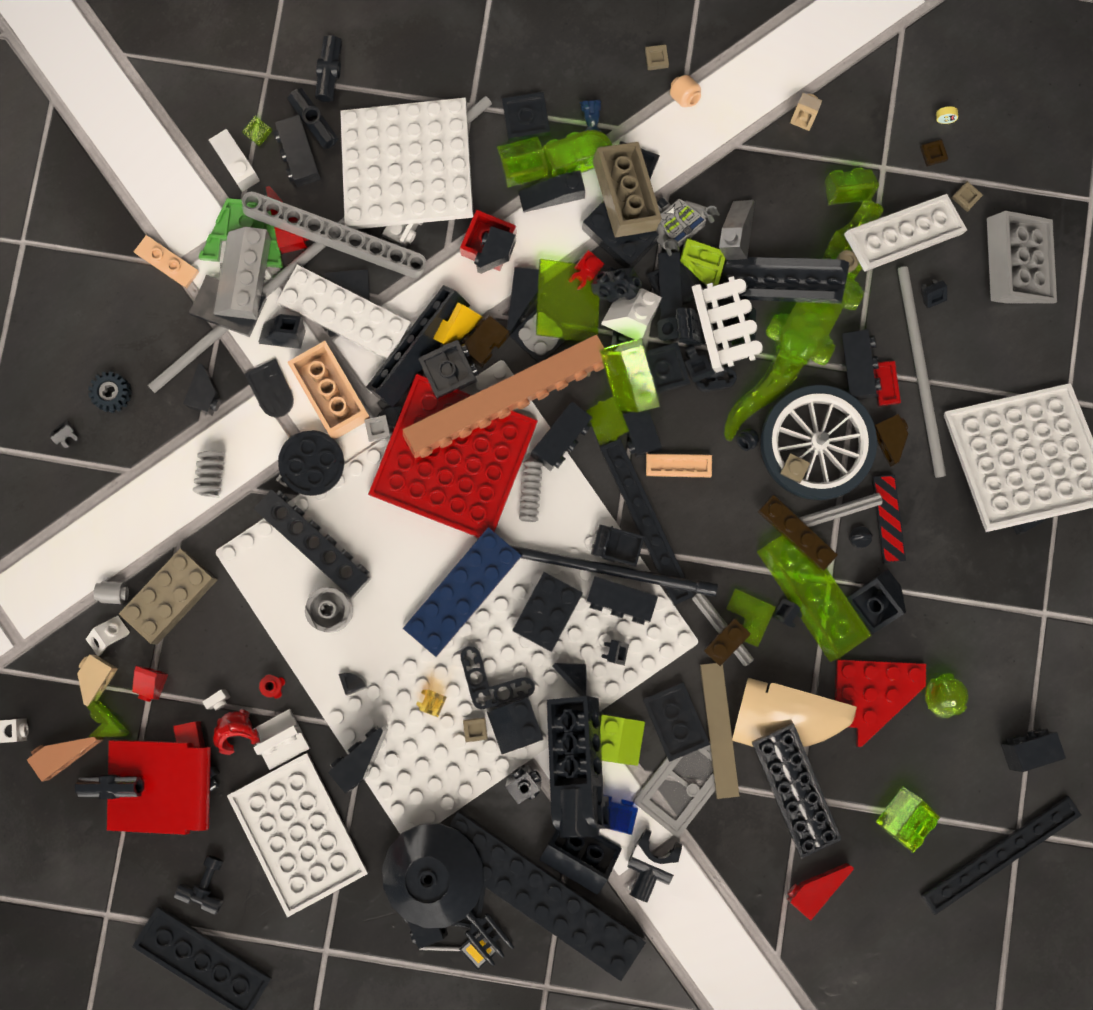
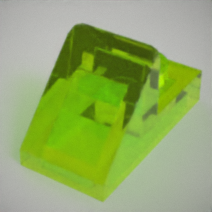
[87,701,130,737]

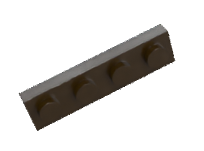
[757,495,838,572]

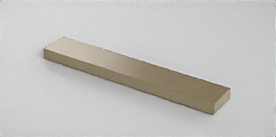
[700,663,740,799]

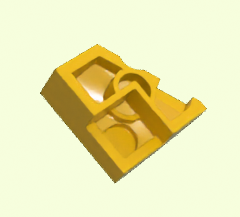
[433,303,484,345]

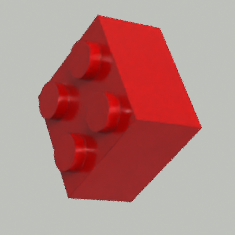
[460,210,517,271]

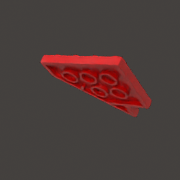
[835,660,926,747]

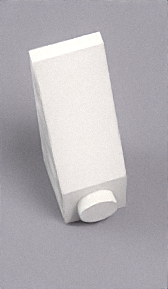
[209,129,260,192]

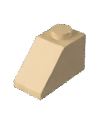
[790,93,822,131]
[77,654,118,707]

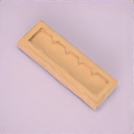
[134,235,199,289]
[646,454,712,478]

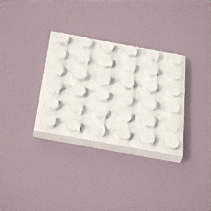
[341,98,474,229]
[944,383,1093,532]

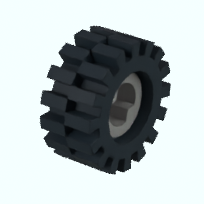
[88,371,132,413]

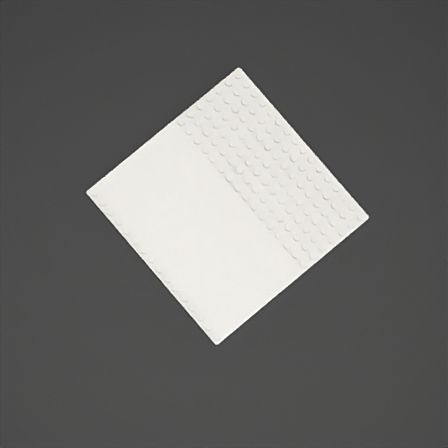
[216,360,698,835]

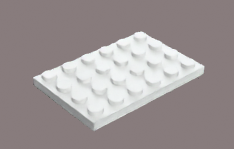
[227,753,369,917]

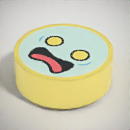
[936,106,958,124]

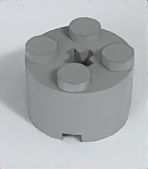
[305,587,353,633]

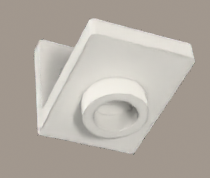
[86,616,130,656]
[0,719,29,743]

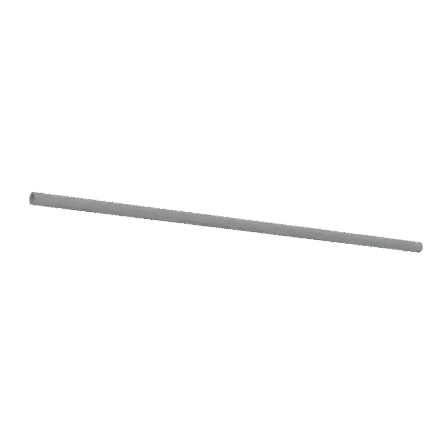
[148,96,492,393]

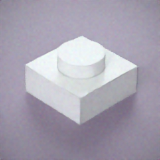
[203,690,230,711]

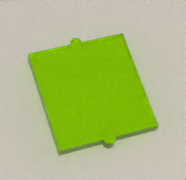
[586,396,629,445]

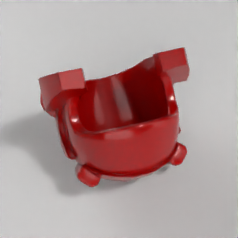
[213,709,260,755]

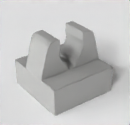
[364,415,391,442]

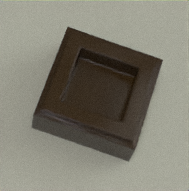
[920,139,948,167]

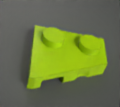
[680,238,725,287]

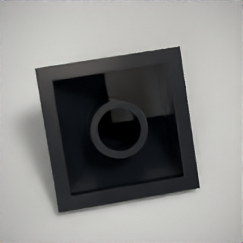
[846,568,906,634]

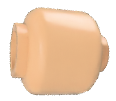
[670,75,701,107]

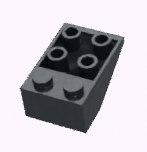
[328,726,388,793]

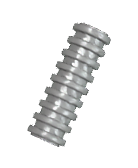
[519,460,543,522]

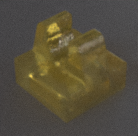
[416,689,447,717]

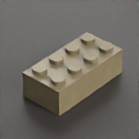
[593,142,662,238]
[119,548,217,645]

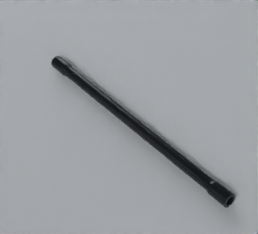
[510,545,718,597]

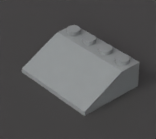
[987,211,1057,303]

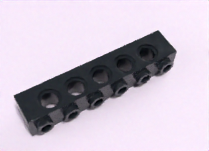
[254,489,371,598]

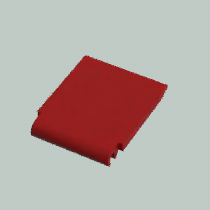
[107,740,211,835]

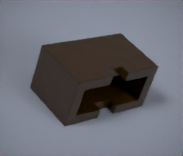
[461,315,510,368]
[704,618,751,666]

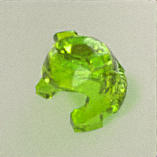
[925,673,969,718]

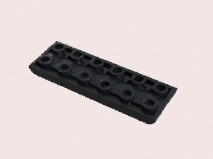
[718,257,850,304]
[752,723,842,858]

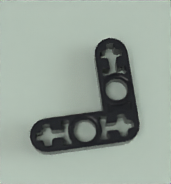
[460,646,535,709]

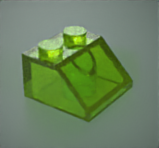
[825,168,879,205]

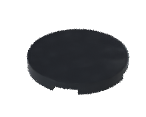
[278,430,344,496]

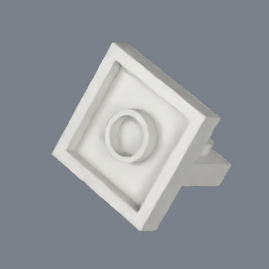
[253,709,311,770]

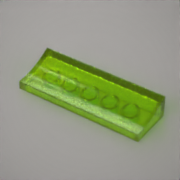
[757,535,872,662]

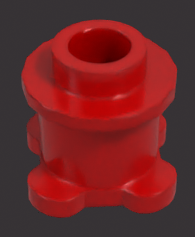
[259,674,286,699]

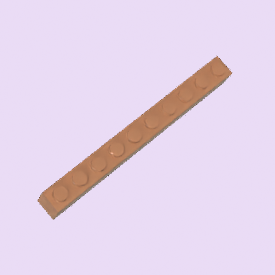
[403,335,609,458]

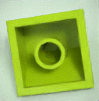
[600,714,645,766]

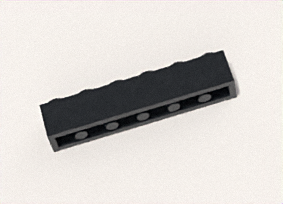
[366,285,470,407]

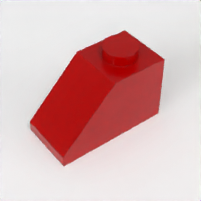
[132,666,168,702]

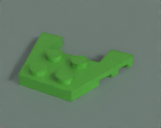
[199,198,283,268]

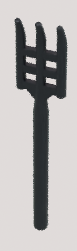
[465,910,514,966]

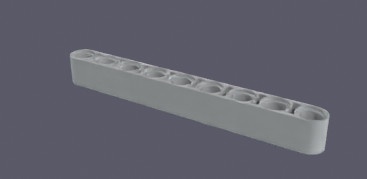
[242,191,427,278]

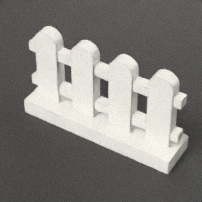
[692,276,763,373]

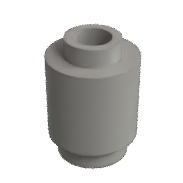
[94,581,129,604]

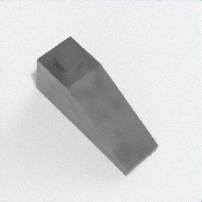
[719,200,755,260]

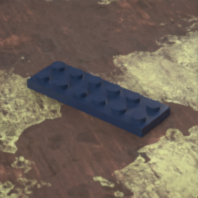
[402,527,522,657]

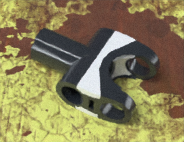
[627,828,682,903]

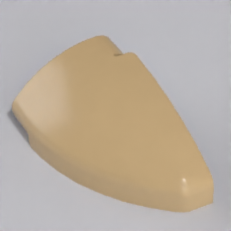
[732,678,857,747]

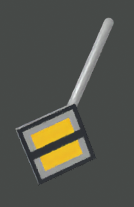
[419,931,497,970]

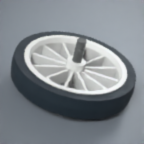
[761,385,877,500]

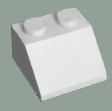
[602,288,662,342]

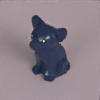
[580,100,607,144]

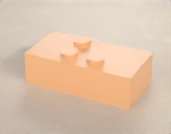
[288,341,370,440]

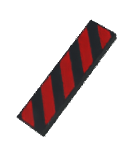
[872,475,906,564]

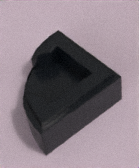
[377,406,403,428]
[338,673,368,696]

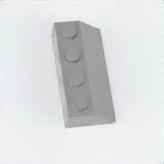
[214,227,271,320]

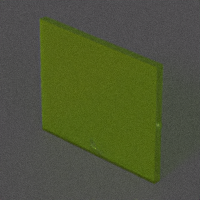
[536,259,601,341]

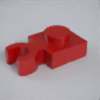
[568,250,604,290]

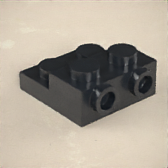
[418,340,479,399]

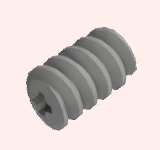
[192,451,225,498]

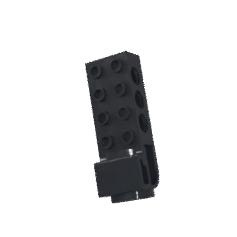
[547,696,610,838]

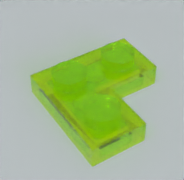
[726,589,775,647]

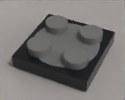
[510,305,571,363]

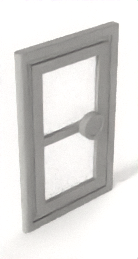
[632,745,715,838]

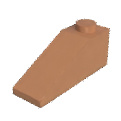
[27,736,103,781]

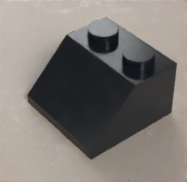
[487,697,544,754]

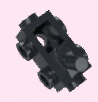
[591,267,642,302]

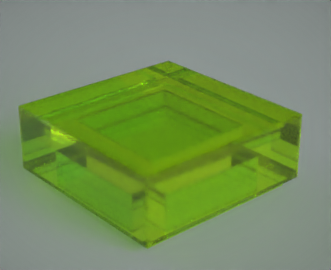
[242,116,272,147]

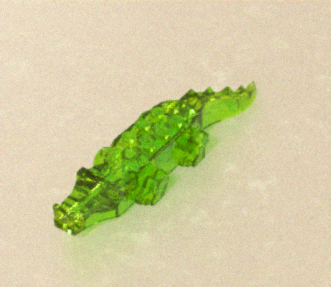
[724,199,884,442]

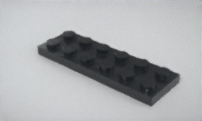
[132,906,272,1010]

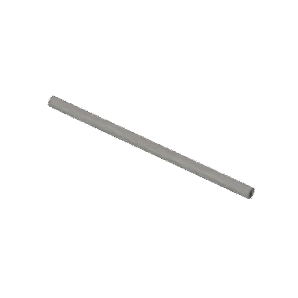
[897,267,946,478]

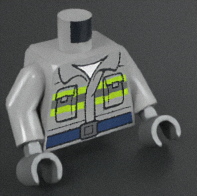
[656,197,720,256]

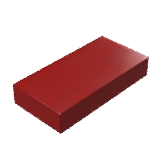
[876,361,901,406]

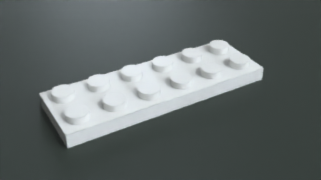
[844,194,967,272]
[277,265,411,359]

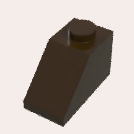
[875,414,908,467]

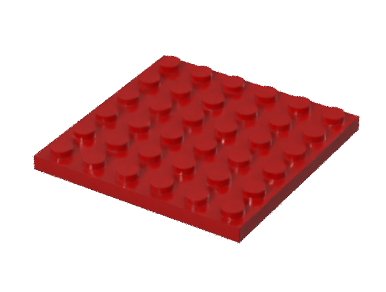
[368,374,538,538]

